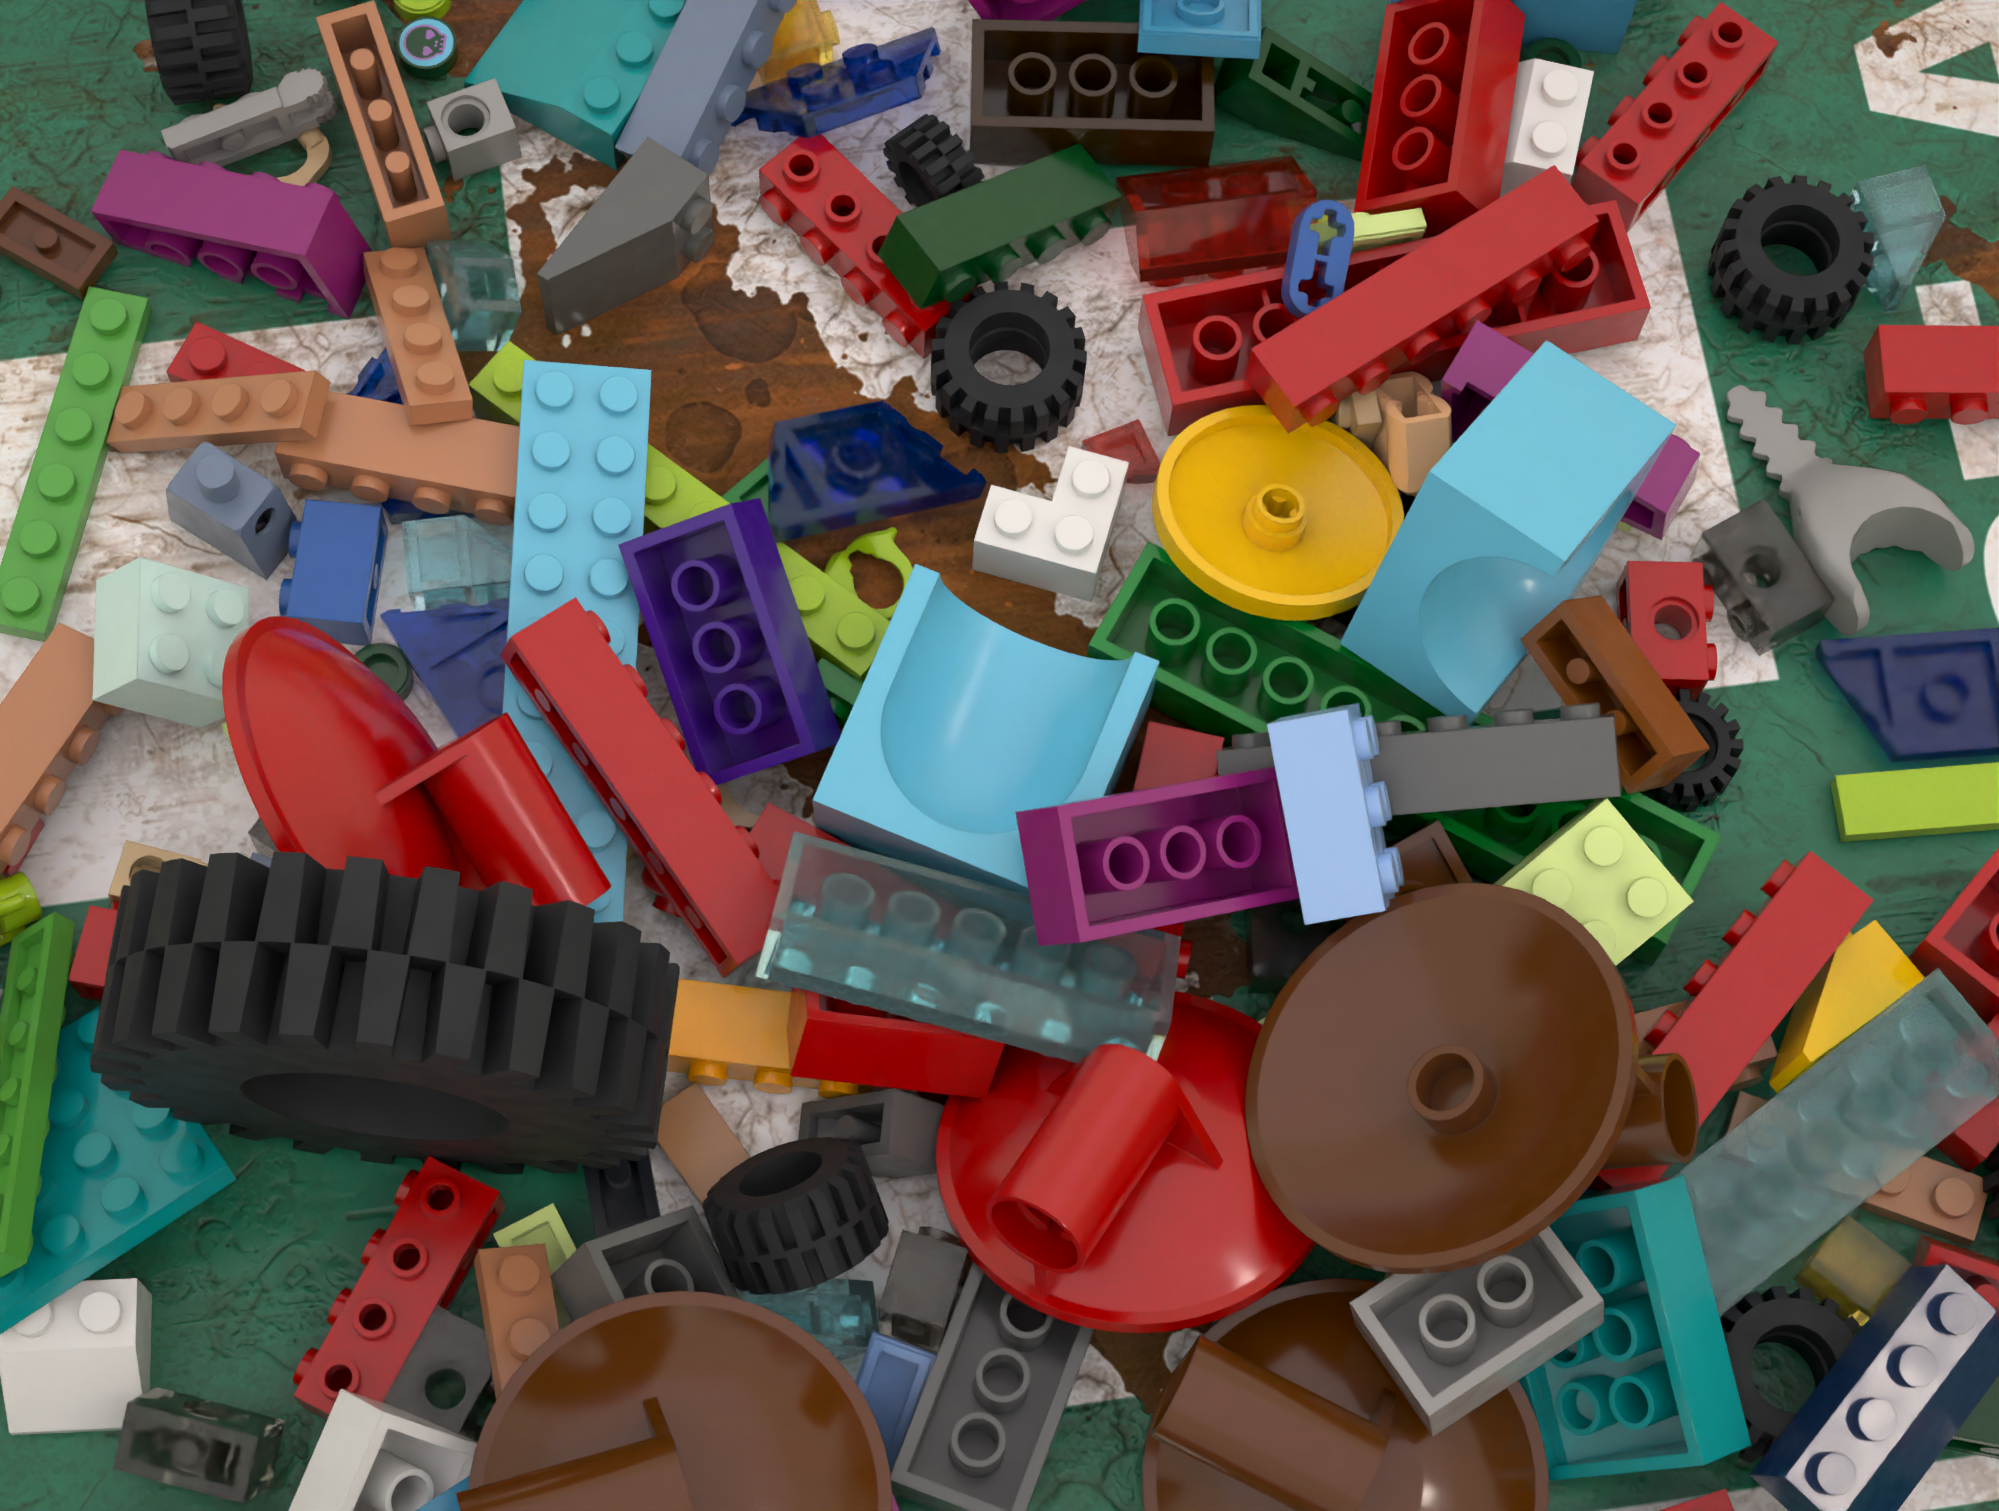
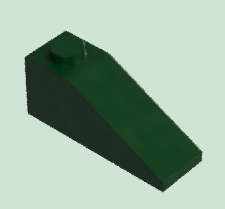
[1214,27,1372,162]

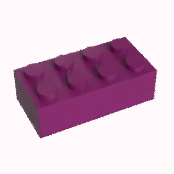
[1015,766,1300,946]

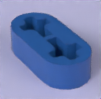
[1281,200,1354,319]

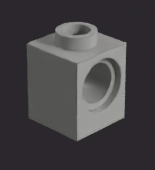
[422,78,522,181]

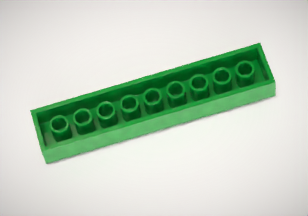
[1087,541,1722,966]

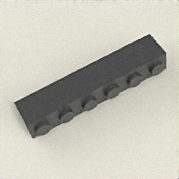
[1216,703,1622,815]

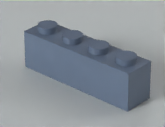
[615,0,797,175]

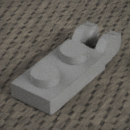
[161,67,339,167]

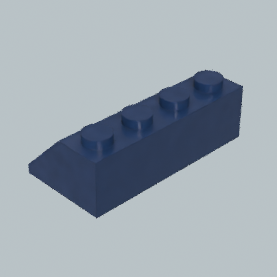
[1750,1264,1999,1511]

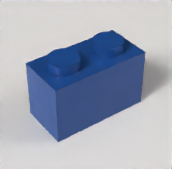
[279,499,389,646]

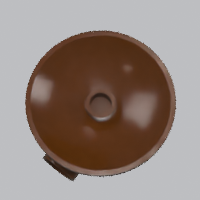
[1245,883,1699,1274]
[1141,1278,1549,1511]
[456,1291,893,1511]

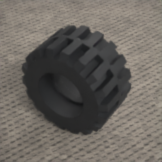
[144,0,253,106]
[1707,175,1875,344]
[930,281,1087,453]
[702,1136,889,1295]
[1720,1286,1861,1463]

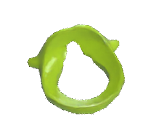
[824,527,913,620]

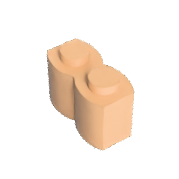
[1371,371,1452,497]

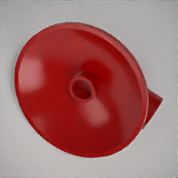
[222,616,612,906]
[936,988,1316,1333]

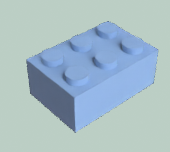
[1267,703,1404,925]

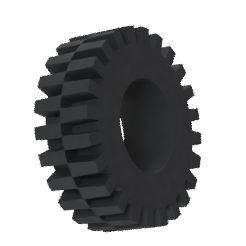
[90,852,680,1174]

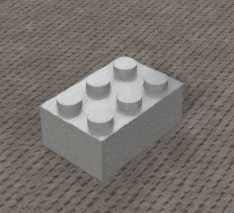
[1350,1226,1604,1436]

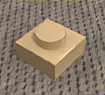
[1331,390,1382,449]

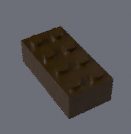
[969,19,1215,167]

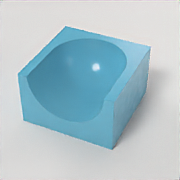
[1340,340,1677,726]
[812,564,1160,923]

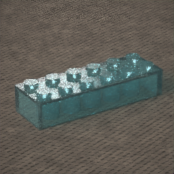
[755,831,1181,1063]
[1674,968,1999,1316]

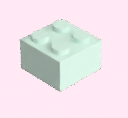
[92,557,249,728]

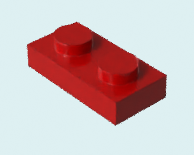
[166,321,305,382]

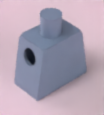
[166,441,298,580]

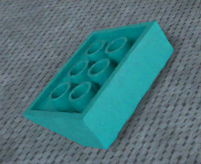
[464,0,687,170]
[1518,1175,1751,1481]

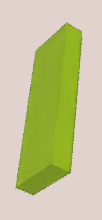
[1830,762,1999,842]

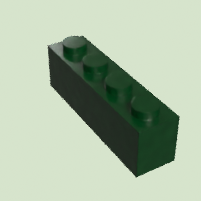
[878,143,1123,309]

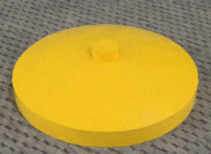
[1152,405,1404,621]

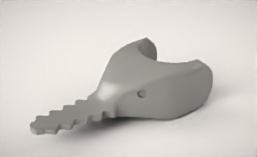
[1726,385,1975,636]

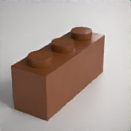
[1520,595,1710,794]

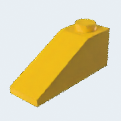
[1769,920,1927,1093]

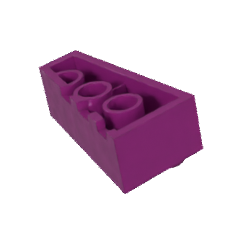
[91,150,373,319]
[1441,320,1700,540]

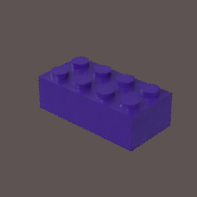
[618,498,841,785]

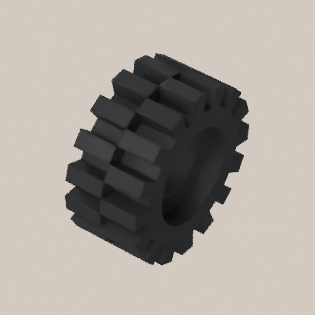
[883,114,984,207]
[1645,689,1744,813]

